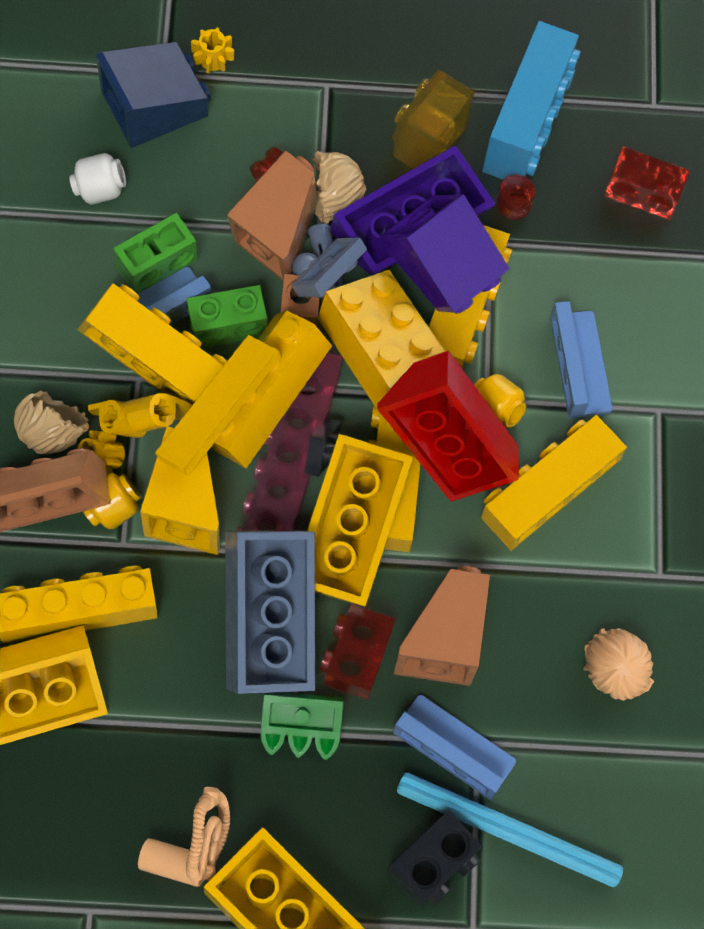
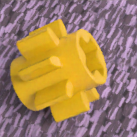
[191,27,234,73]
[78,430,125,474]

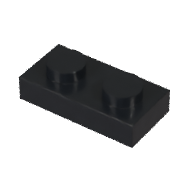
[304,418,345,477]

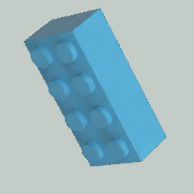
[482,21,581,186]

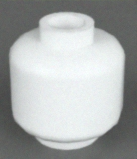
[70,153,126,205]

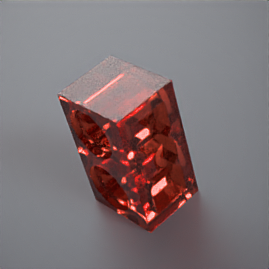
[604,146,690,220]
[320,604,396,700]

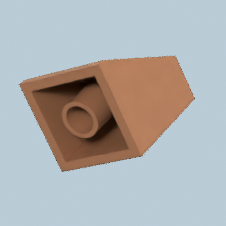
[227,151,318,281]
[393,566,490,686]

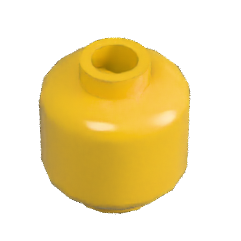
[474,374,526,428]
[83,473,141,529]

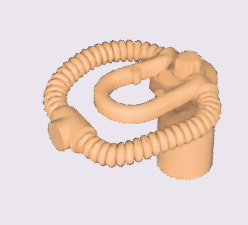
[138,787,230,887]

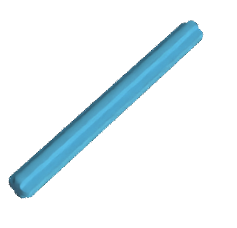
[397,773,623,887]

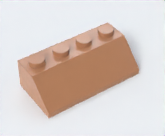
[0,449,111,532]

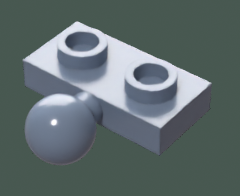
[292,238,367,298]

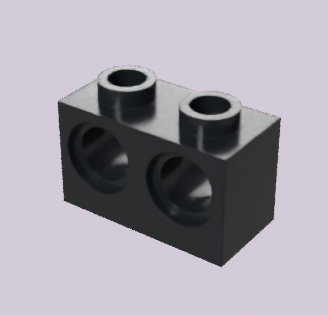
[388,810,483,907]

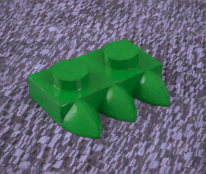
[261,692,343,760]

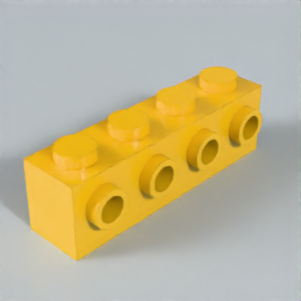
[0,566,158,645]

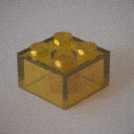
[392,69,474,169]

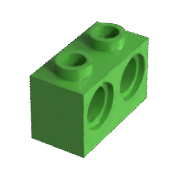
[113,213,197,294]
[186,285,267,349]

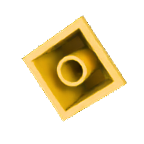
[140,426,220,555]

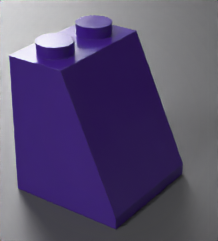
[377,194,510,314]

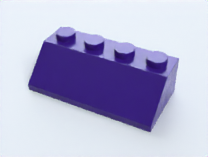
[331,145,495,275]

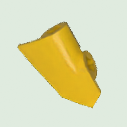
[88,393,192,438]

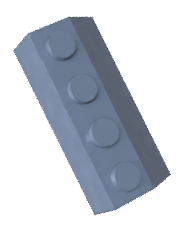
[225,531,315,694]

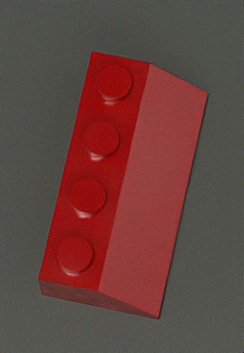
[377,350,519,502]

